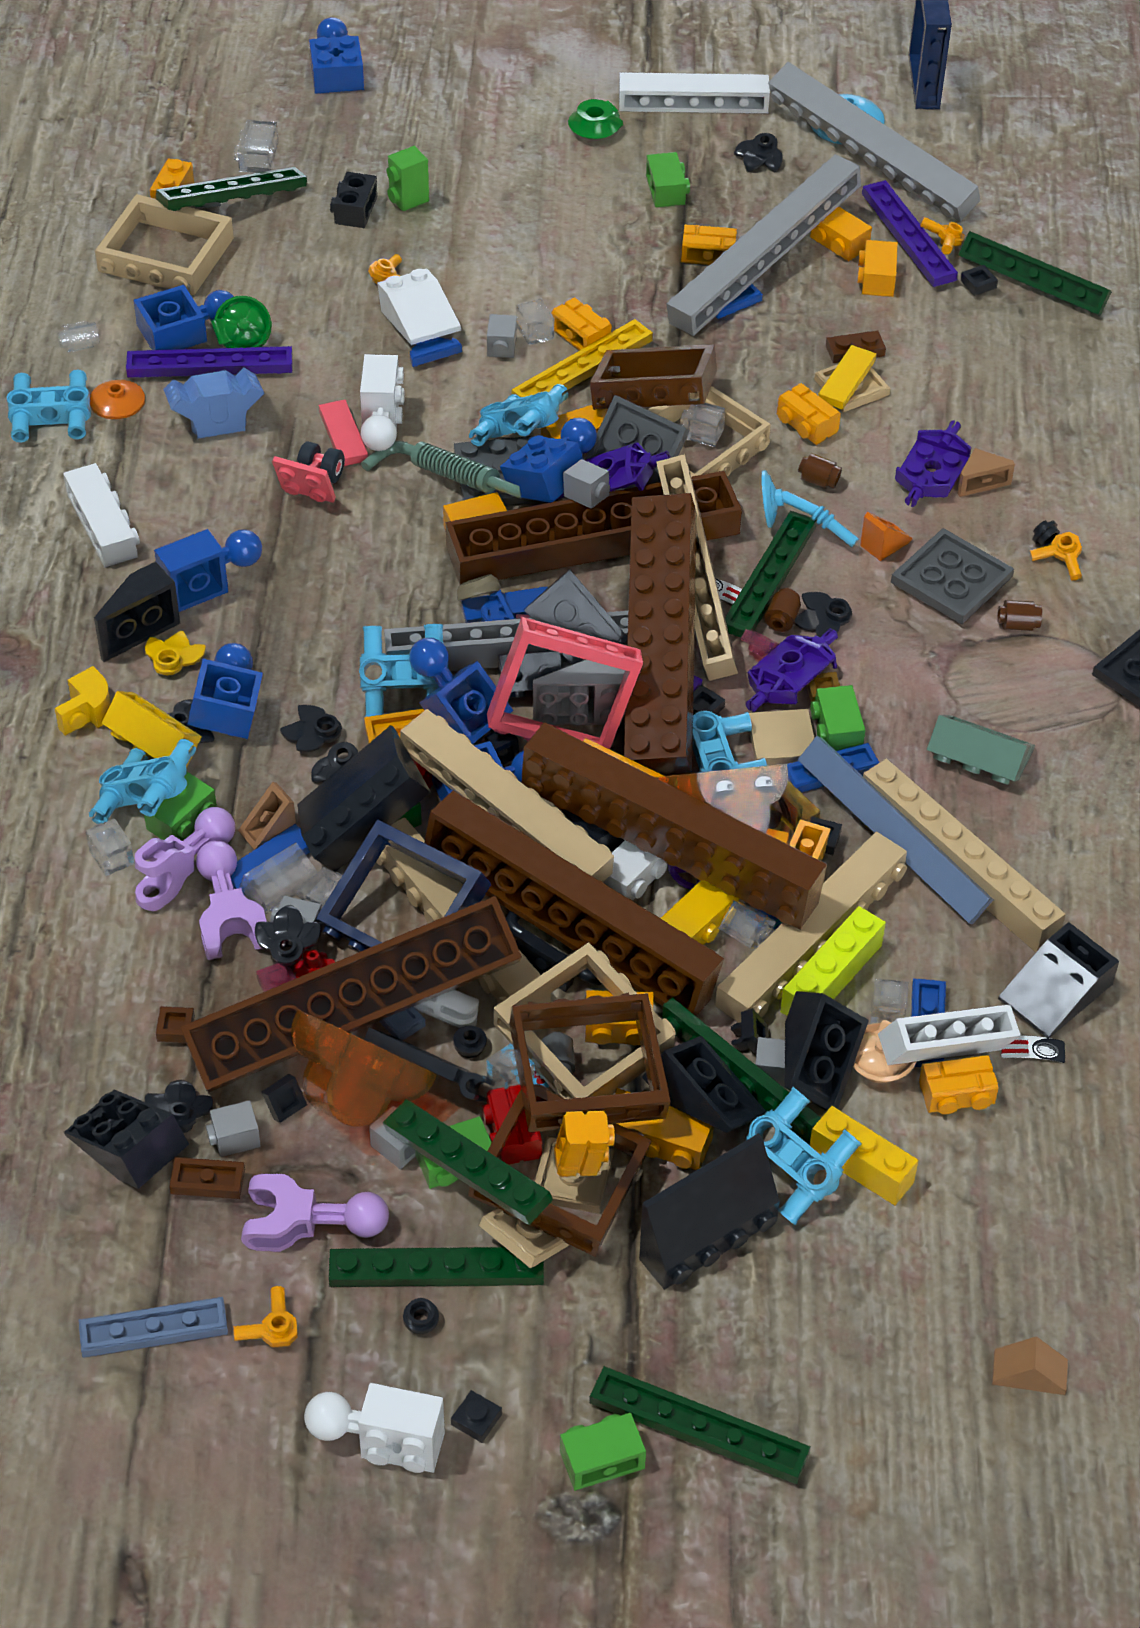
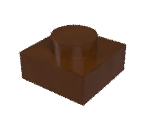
[156,1006,195,1043]

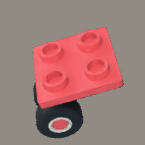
[272,441,345,503]

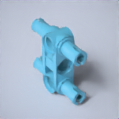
[7,370,92,443]
[469,384,569,446]
[359,624,449,717]
[673,711,769,798]
[89,739,196,825]
[746,1087,862,1225]

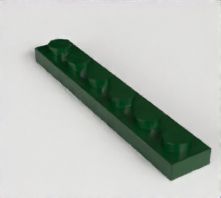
[156,167,307,211]
[958,231,1112,316]
[725,510,817,641]
[662,997,821,1145]
[382,1099,553,1225]
[329,1247,544,1287]
[589,1366,811,1485]

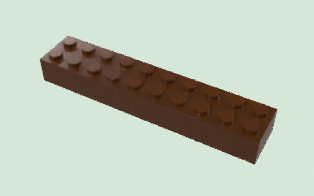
[446,471,742,585]
[624,493,697,776]
[521,722,827,930]
[424,790,724,1016]
[180,895,522,1093]

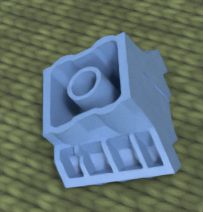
[163,368,265,439]

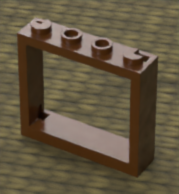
[590,344,717,410]
[509,992,670,1132]
[468,1084,652,1257]

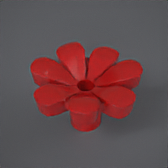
[293,950,335,979]

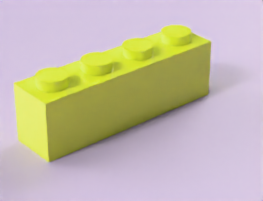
[780,906,886,1016]

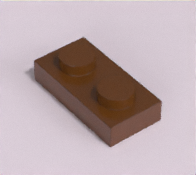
[825,330,886,363]
[169,1157,245,1199]

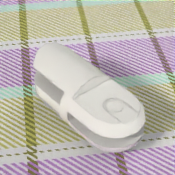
[414,990,479,1028]

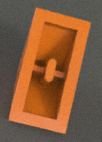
[860,512,913,561]

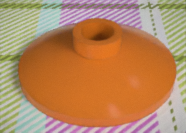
[90,380,145,419]

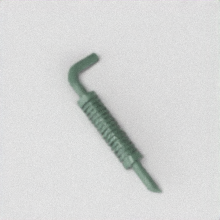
[361,441,522,499]

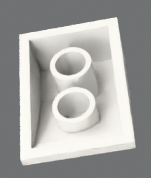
[377,269,461,345]

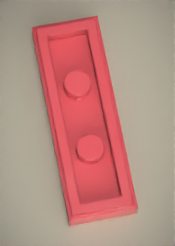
[319,399,368,466]

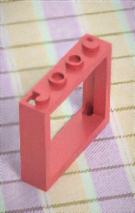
[487,617,643,749]

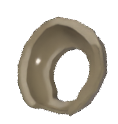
[457,574,501,601]

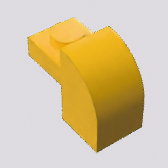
[54,666,111,735]

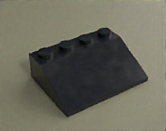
[297,725,431,872]
[639,1133,780,1290]

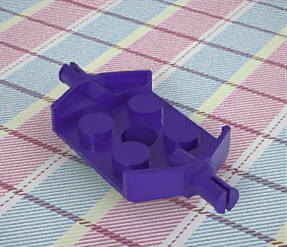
[895,420,972,507]
[555,442,671,501]
[745,628,838,712]

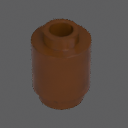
[798,453,842,489]
[765,588,801,632]
[997,600,1042,631]

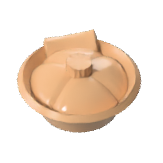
[853,1020,916,1083]

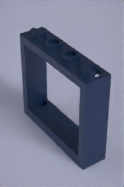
[908,0,952,109]
[316,819,491,952]

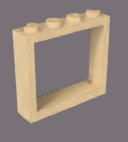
[95,194,234,296]
[648,386,771,477]
[494,942,675,1099]

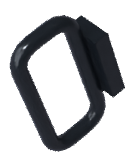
[505,911,602,992]

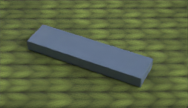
[78,1297,228,1358]

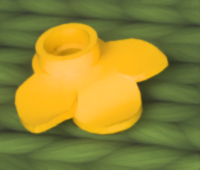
[145,631,206,676]

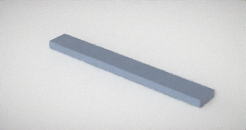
[797,736,994,924]

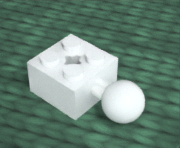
[360,354,405,451]
[304,1383,445,1473]

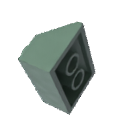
[927,715,1035,785]

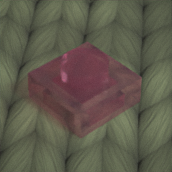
[741,629,779,657]
[256,963,296,992]

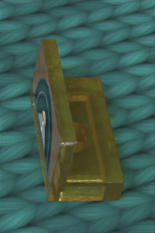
[757,769,821,832]

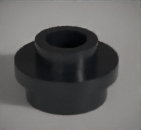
[1032,520,1060,547]
[453,1025,487,1058]
[403,1298,439,1334]

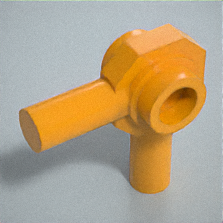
[920,217,965,254]
[368,254,402,284]
[1030,532,1082,580]
[233,1286,298,1348]

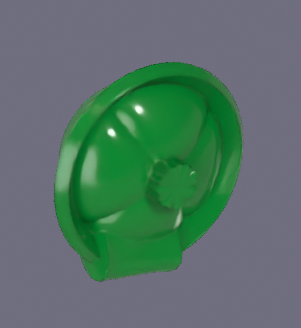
[568,99,623,139]
[211,296,272,348]

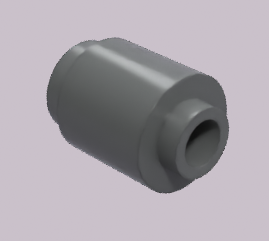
[541,1032,575,1074]

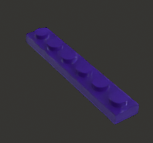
[862,180,958,287]
[126,346,293,378]

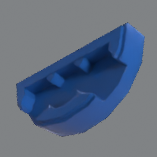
[410,337,462,367]
[481,590,515,622]

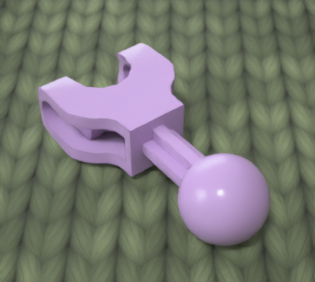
[135,807,235,911]
[196,841,267,960]
[241,1174,389,1252]

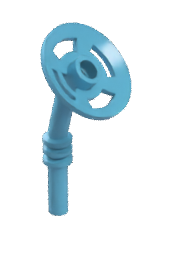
[761,470,859,548]

